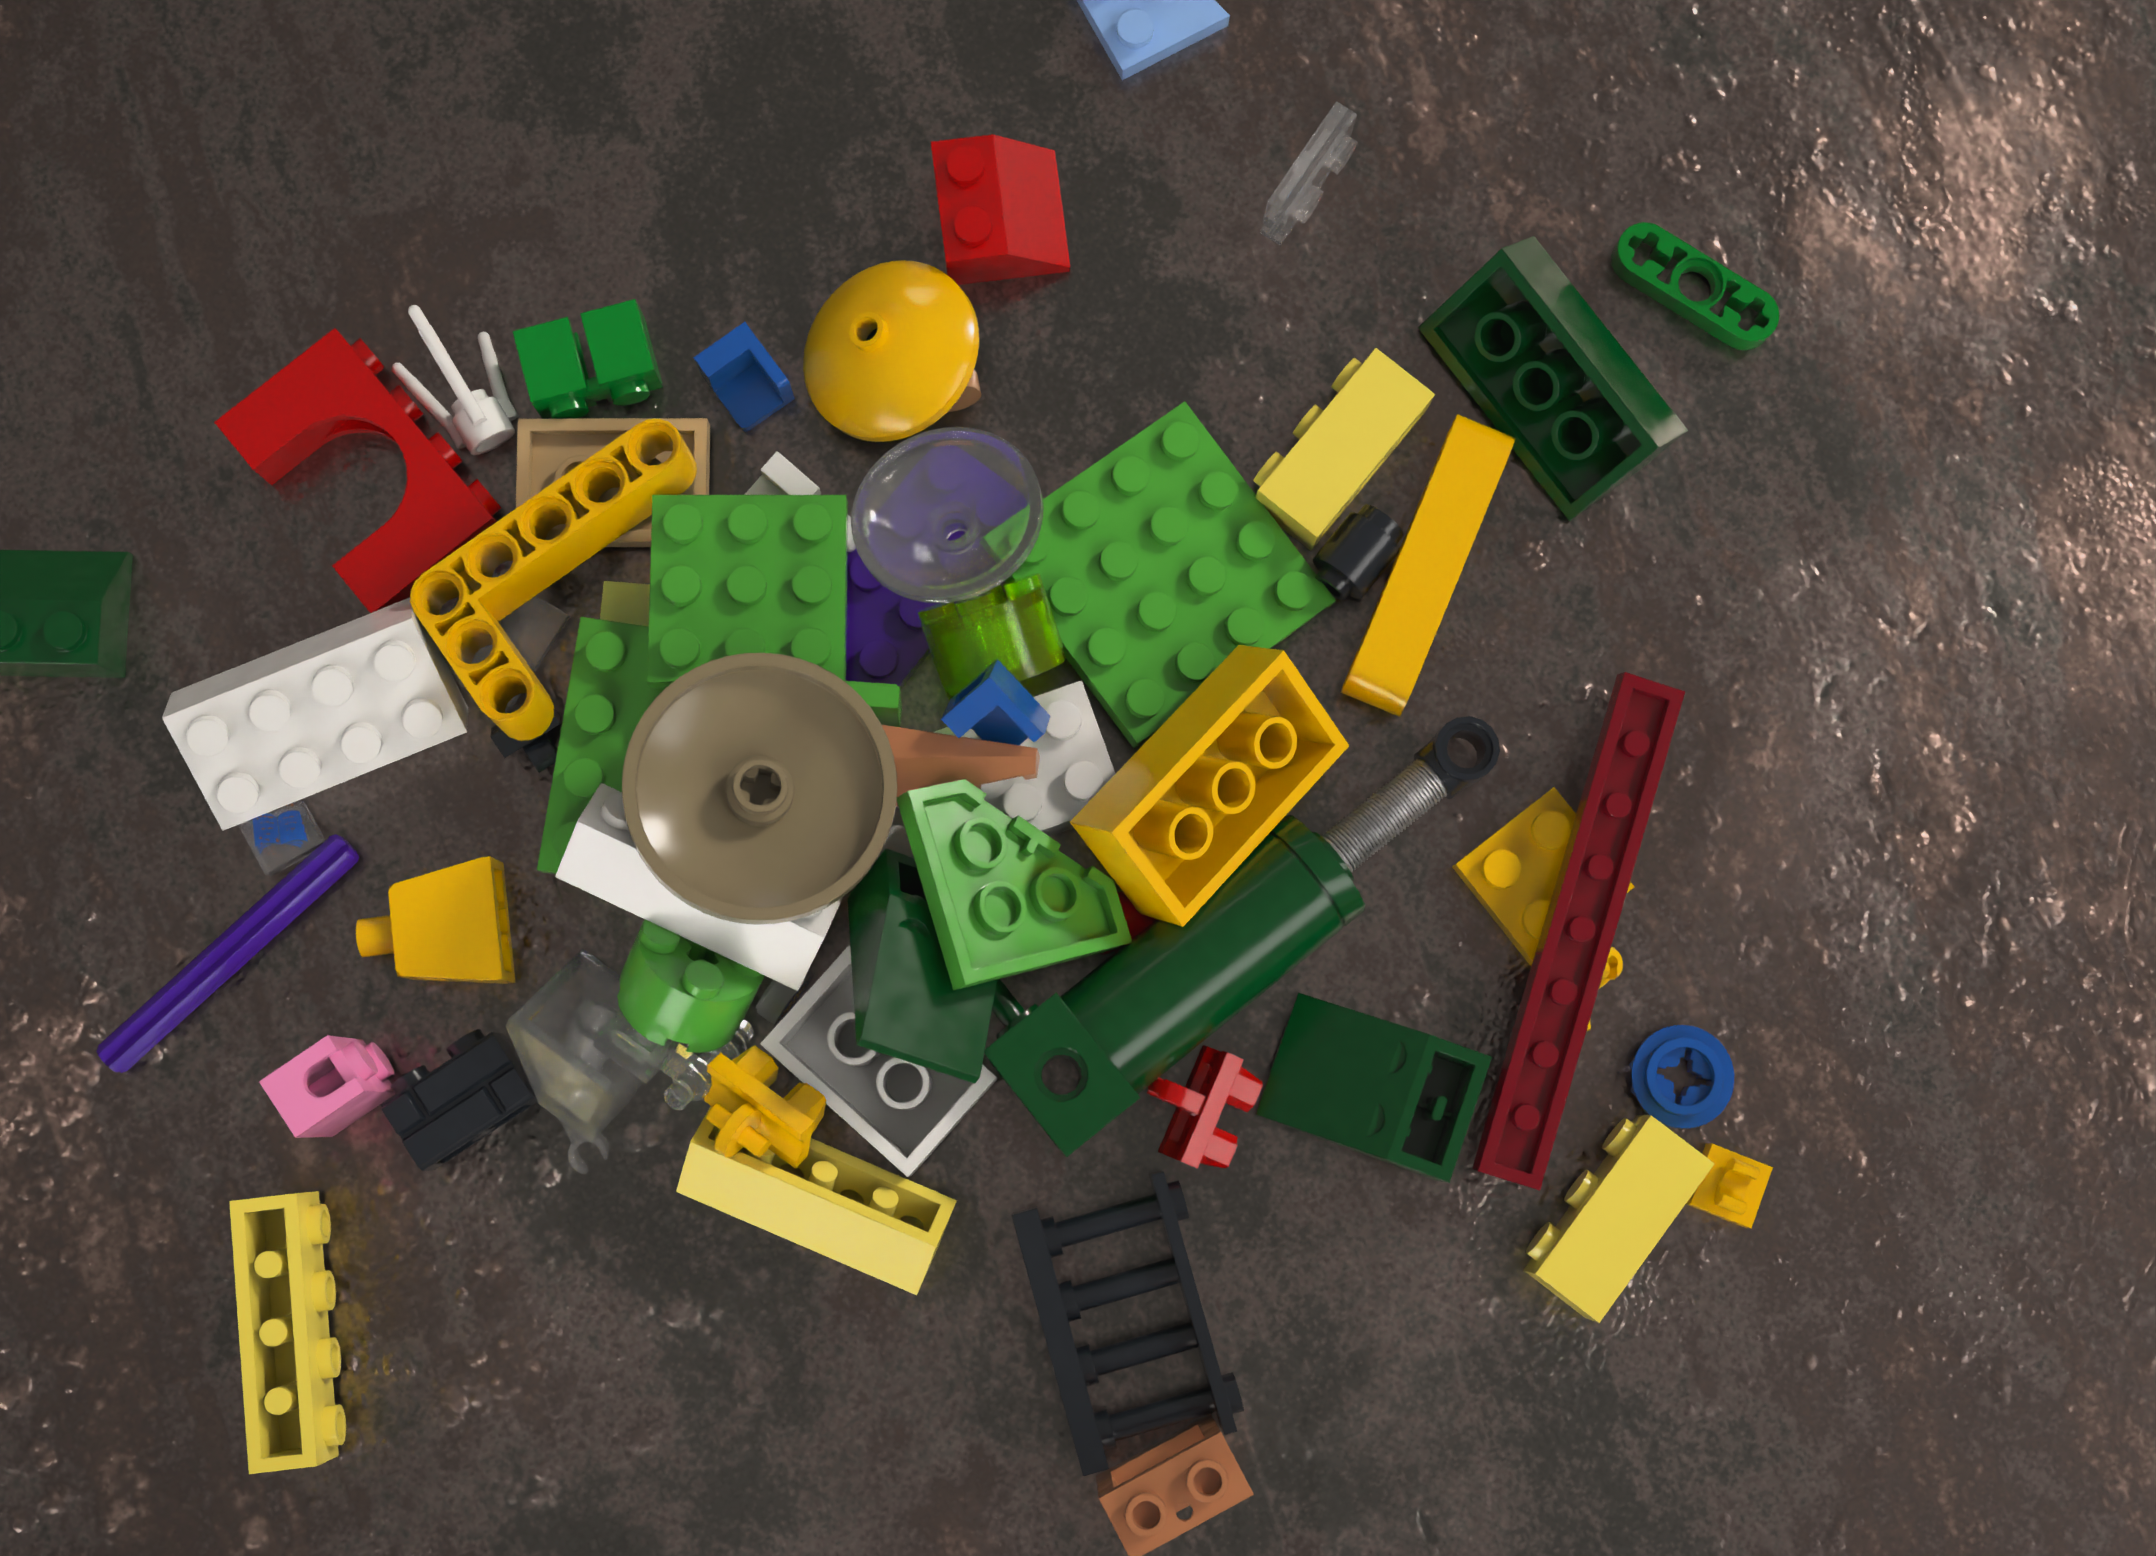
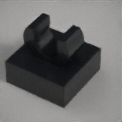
[490,707,560,773]

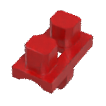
[1147,1045,1263,1169]

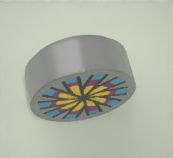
[756,970,814,1026]

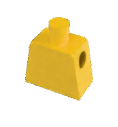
[356,856,516,984]

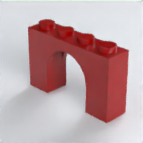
[214,328,502,613]

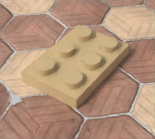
[516,418,710,547]

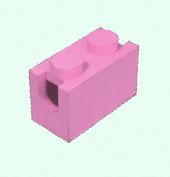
[259,1035,395,1138]

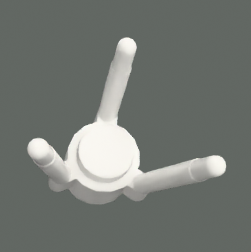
[391,305,519,455]

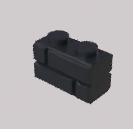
[381,1029,544,1171]

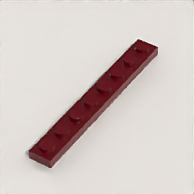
[1472,672,1685,1190]

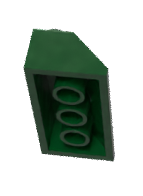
[1418,236,1688,521]
[0,550,133,678]

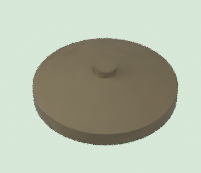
[622,653,897,925]

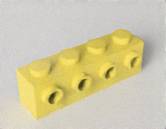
[676,1106,957,1295]
[229,1191,346,1474]

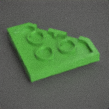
[897,779,1132,991]

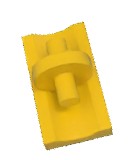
[704,1045,826,1169]

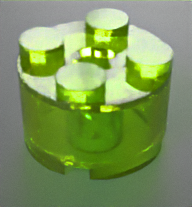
[917,573,1066,699]

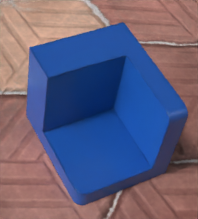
[693,322,795,432]
[941,659,1051,745]

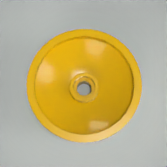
[803,260,979,442]

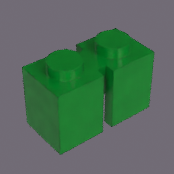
[512,299,663,419]

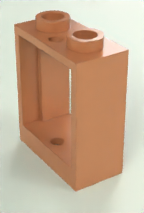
[1096,1414,1254,1556]

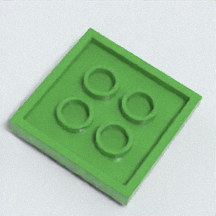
[647,495,848,689]

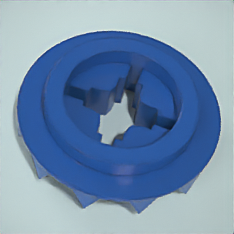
[1629,1025,1735,1129]

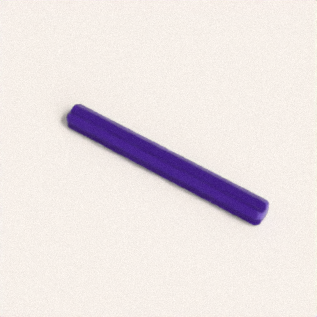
[96,834,359,1073]

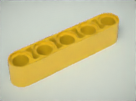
[1341,414,1515,717]

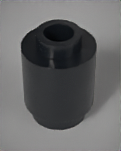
[1313,504,1404,600]

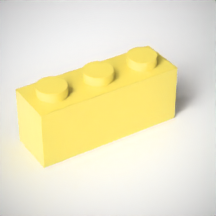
[1253,348,1435,551]
[1524,1115,1715,1323]

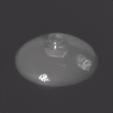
[851,427,1044,603]

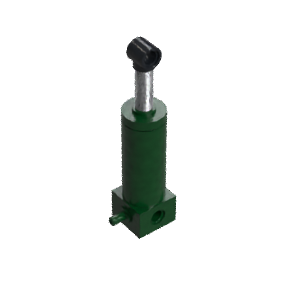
[984,716,1500,1157]

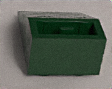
[847,848,997,1084]
[1255,993,1492,1183]

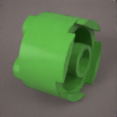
[617,919,765,1053]

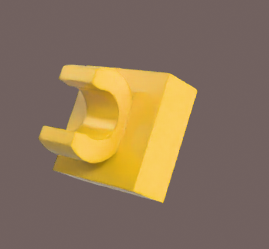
[1686,1143,1773,1228]

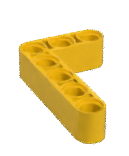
[410,419,697,741]

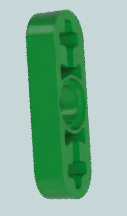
[1611,222,1780,350]

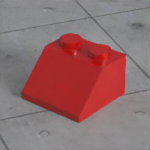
[931,134,1070,285]

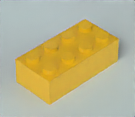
[1070,645,1349,927]

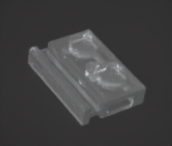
[1260,101,1358,246]

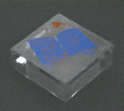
[239,799,325,876]

